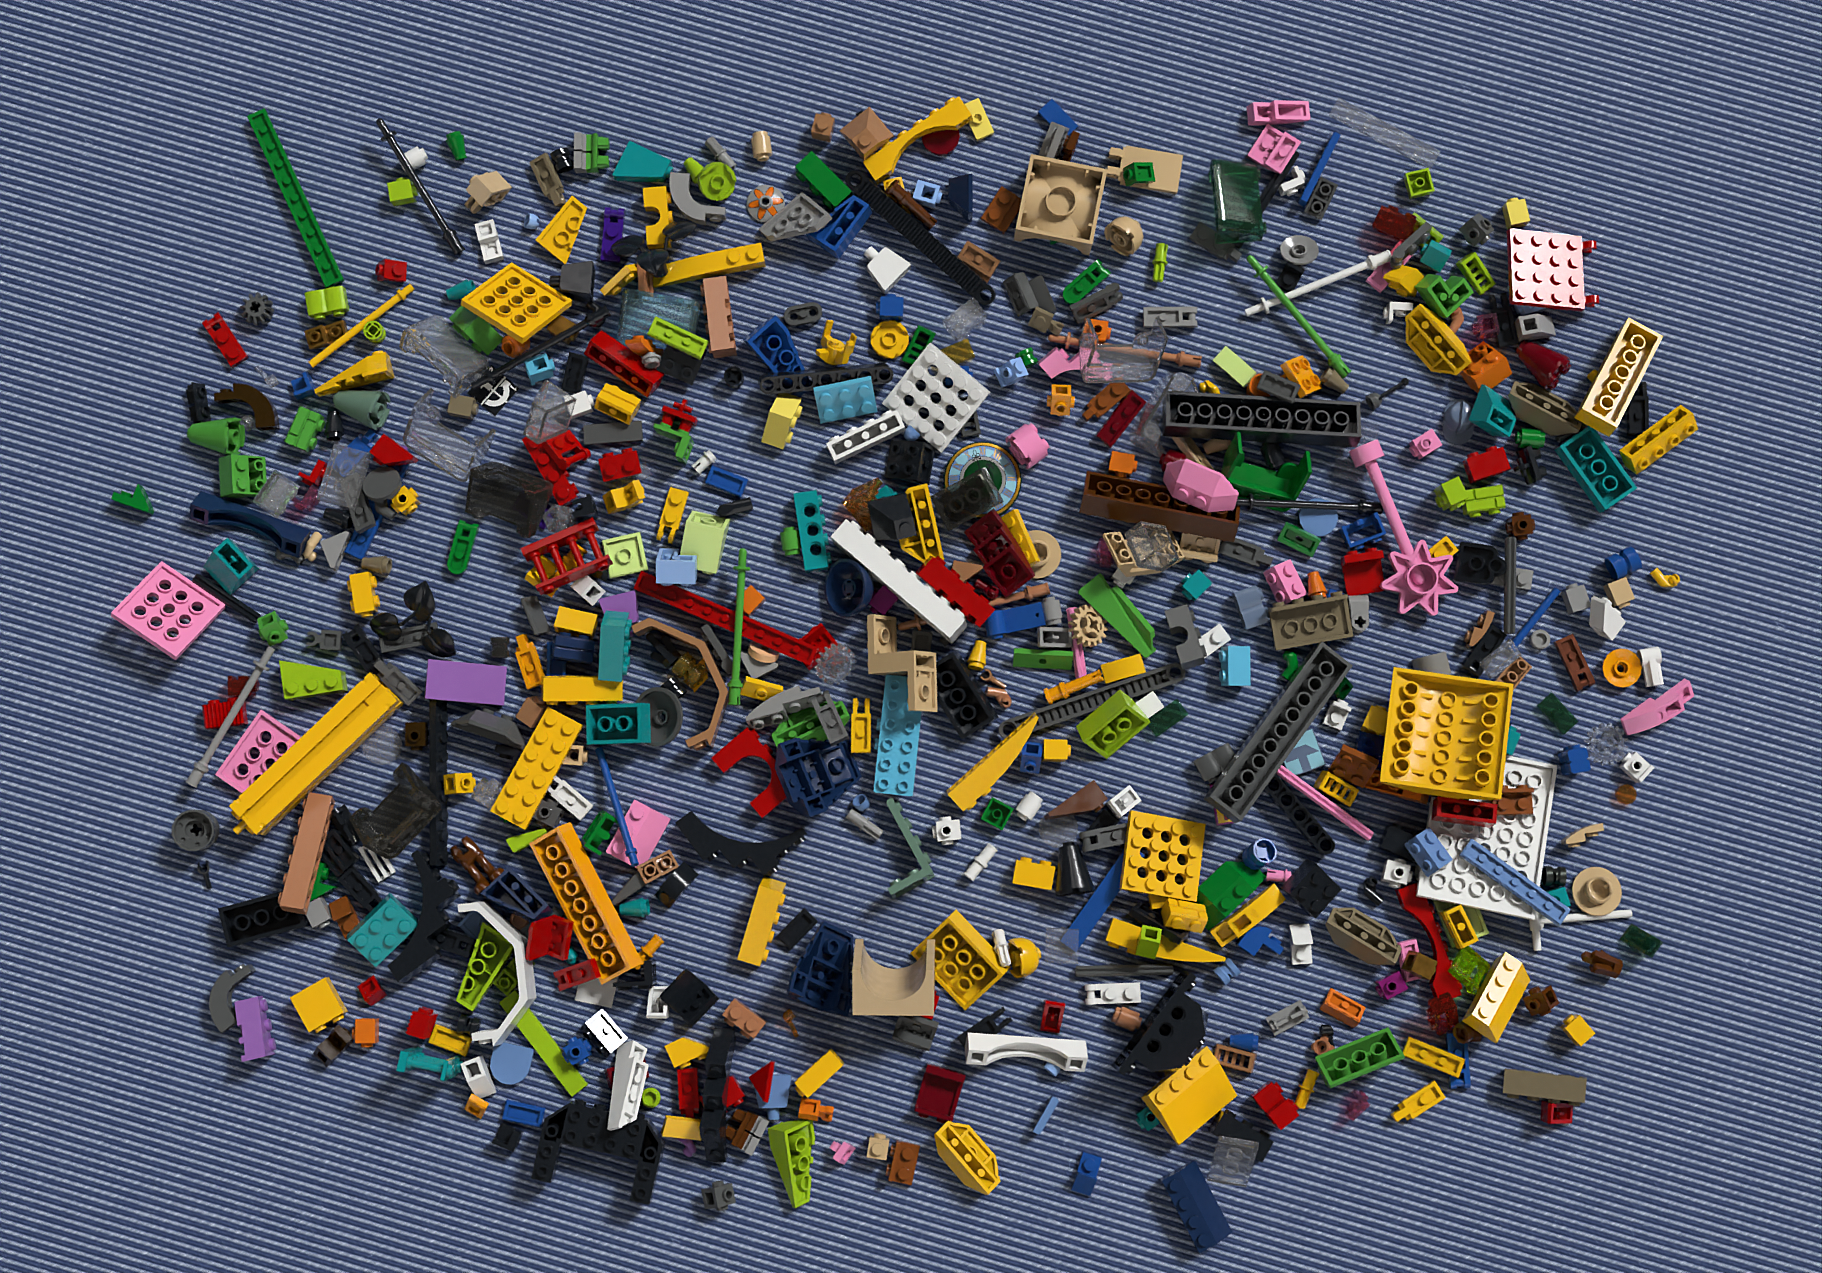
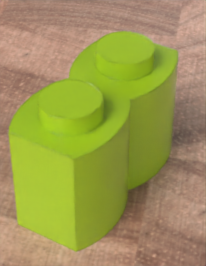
[304,286,349,320]

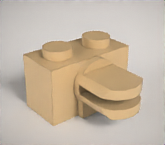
[464,171,512,214]

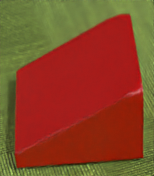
[357,975,387,1006]

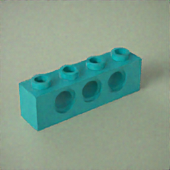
[793,490,832,573]

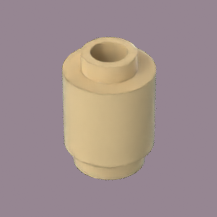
[751,131,772,161]

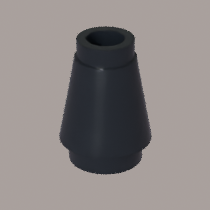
[324,411,344,441]
[323,508,353,529]

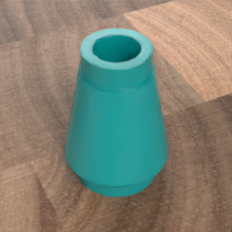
[446,279,476,300]
[620,898,650,917]

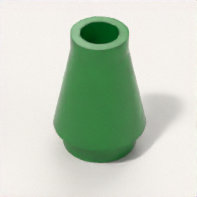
[445,131,467,161]

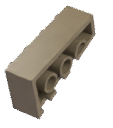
[1503,1068,1587,1106]

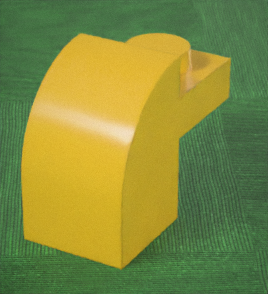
[602,480,645,514]

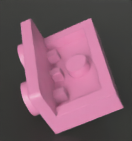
[1263,559,1307,605]

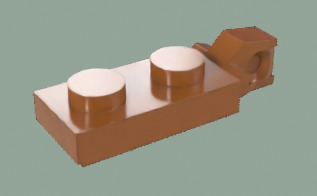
[1082,376,1130,422]

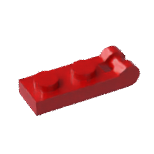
[202,312,249,368]
[553,958,601,991]

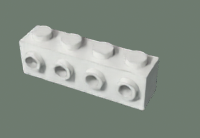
[826,410,905,464]

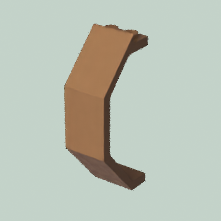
[631,618,729,751]

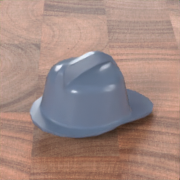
[1442,399,1474,445]

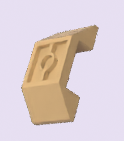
[1102,528,1185,577]

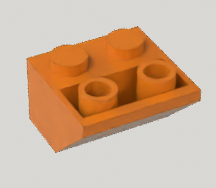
[1459,341,1512,393]

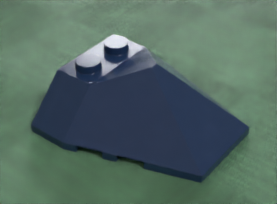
[775,738,862,818]
[787,921,853,1017]

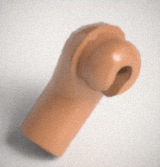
[1449,307,1464,334]

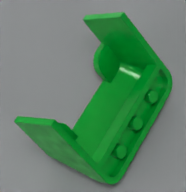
[1221,432,1312,512]

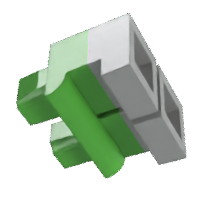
[574,132,610,173]

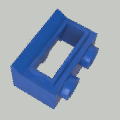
[1338,512,1386,551]

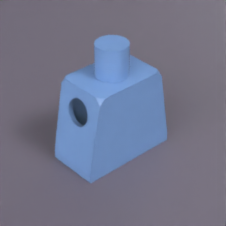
[755,1074,792,1120]

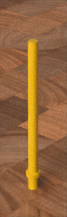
[308,284,415,368]

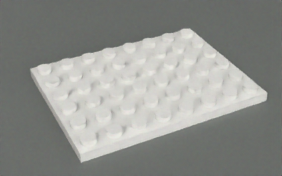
[1416,755,1557,920]

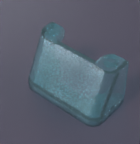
[616,289,702,347]

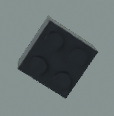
[1280,859,1342,919]

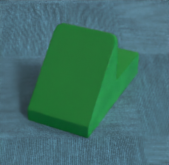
[111,484,154,515]
[310,862,338,901]

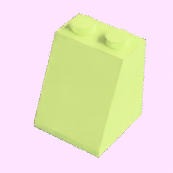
[680,510,730,575]

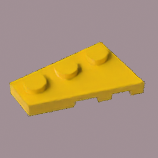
[535,196,587,265]
[1001,509,1040,567]

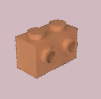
[722,998,767,1039]

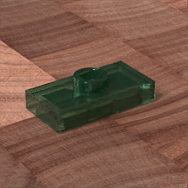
[1536,692,1579,735]
[1147,699,1188,737]

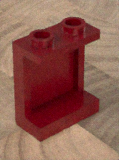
[914,1063,966,1123]

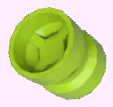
[363,321,386,344]

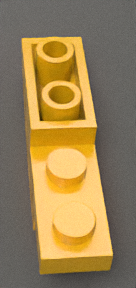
[1210,883,1286,947]

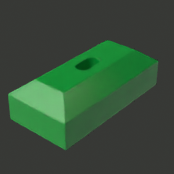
[1277,522,1321,557]

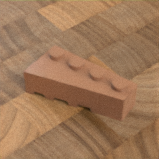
[700,276,737,359]

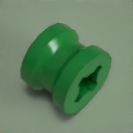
[1015,347,1039,369]

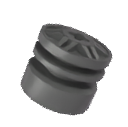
[172,810,220,851]

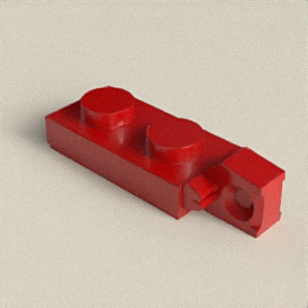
[677,1068,700,1118]

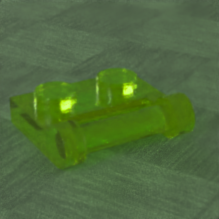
[1448,946,1490,995]

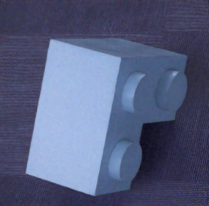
[656,548,697,586]

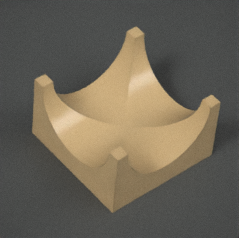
[1014,154,1108,256]

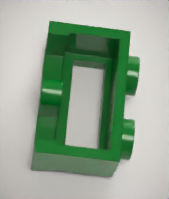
[581,810,618,855]

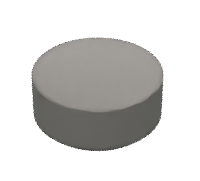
[1529,629,1550,650]

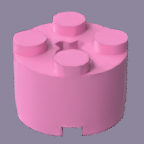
[1005,423,1050,469]

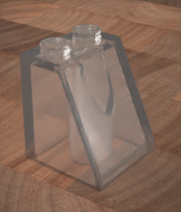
[523,380,577,444]

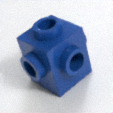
[562,1036,592,1066]

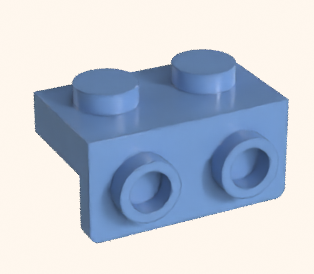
[1405,827,1453,877]

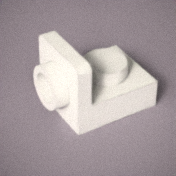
[1383,302,1413,324]
[1322,699,1352,731]

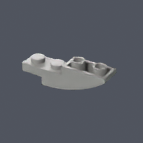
[746,686,825,730]

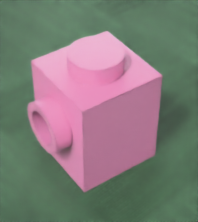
[1409,429,1442,460]

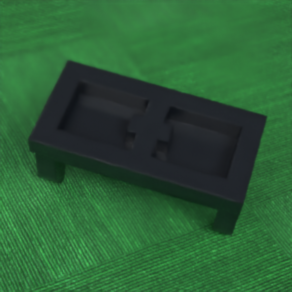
[572,494,599,523]

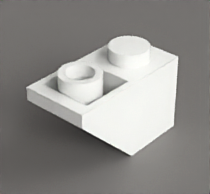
[1589,596,1626,641]
[461,1055,496,1098]

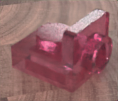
[1345,1089,1370,1121]

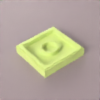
[602,532,649,579]

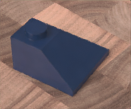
[945,174,973,222]

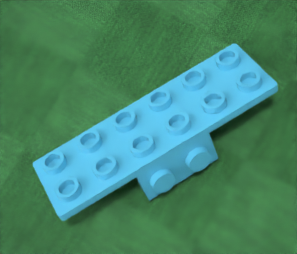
[873,675,922,797]

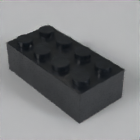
[218,891,310,947]

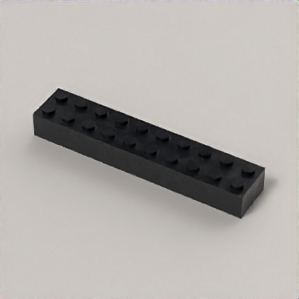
[1162,391,1361,447]

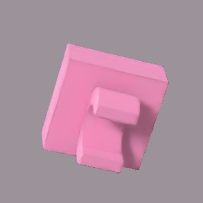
[829,1141,856,1165]

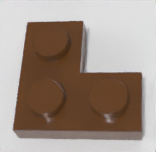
[1058,131,1080,162]

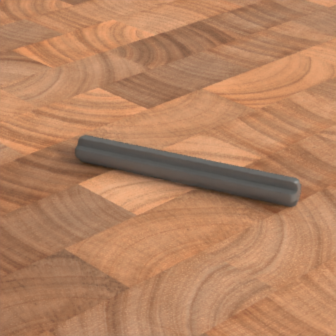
[1504,537,1517,634]
[1075,964,1174,977]

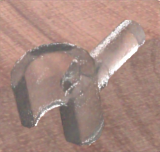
[255,366,279,388]

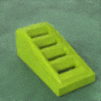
[1456,252,1496,295]
[506,828,549,853]

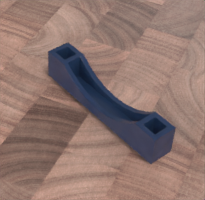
[189,491,311,558]

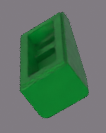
[902,325,936,365]

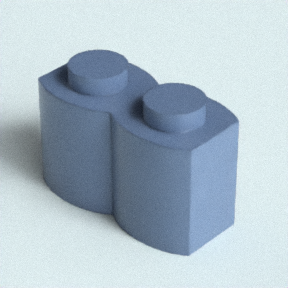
[1232,585,1269,630]

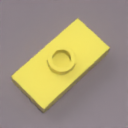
[965,98,994,141]

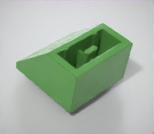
[219,454,267,498]

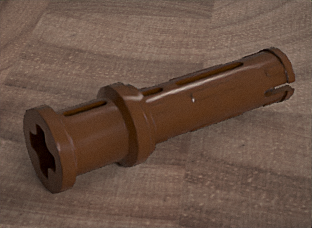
[885,180,937,230]

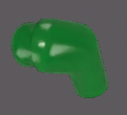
[1281,650,1298,681]

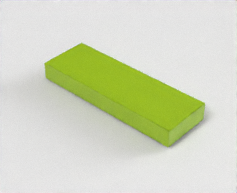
[647,316,709,360]

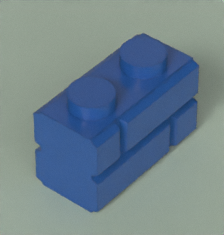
[1558,744,1591,775]

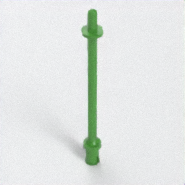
[1247,255,1351,379]
[727,548,750,705]

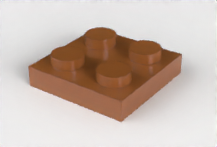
[1327,744,1379,788]

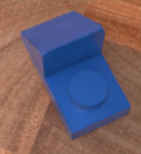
[1071,1151,1102,1196]

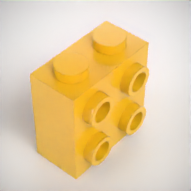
[290,977,348,1034]

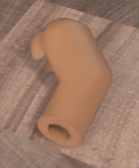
[985,687,1012,708]

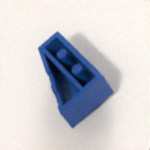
[806,195,872,259]

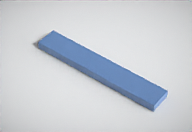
[1459,838,1571,926]

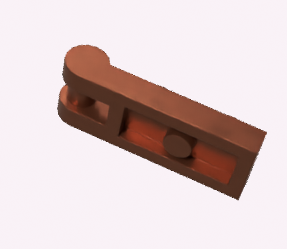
[1554,634,1595,692]

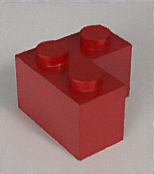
[1251,1081,1300,1130]

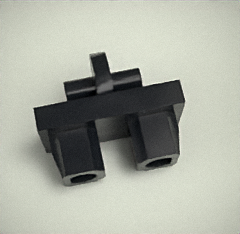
[1513,446,1547,485]

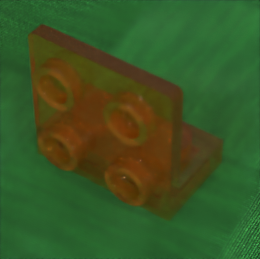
[842,477,883,531]

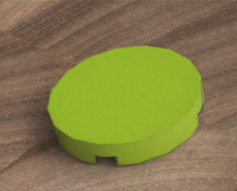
[698,162,736,201]

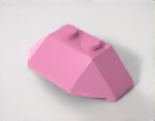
[1163,459,1239,512]

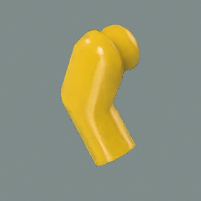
[1199,380,1220,394]
[1649,568,1680,587]

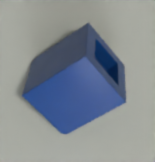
[291,372,315,400]

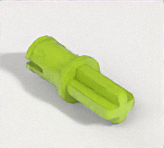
[1152,243,1168,282]

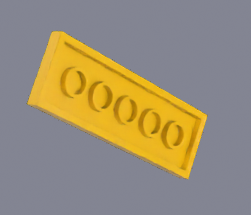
[490,707,583,830]

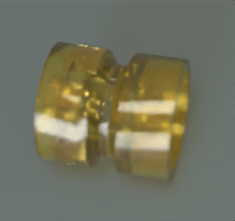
[671,652,708,689]

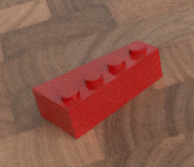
[916,556,995,627]

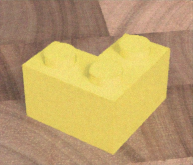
[761,393,803,449]

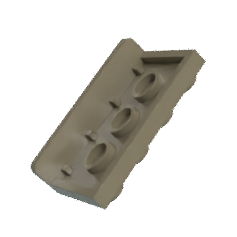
[1268,591,1353,650]

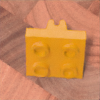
[1280,355,1323,398]

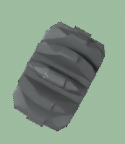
[240,292,274,326]

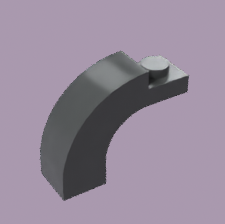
[209,964,256,1033]

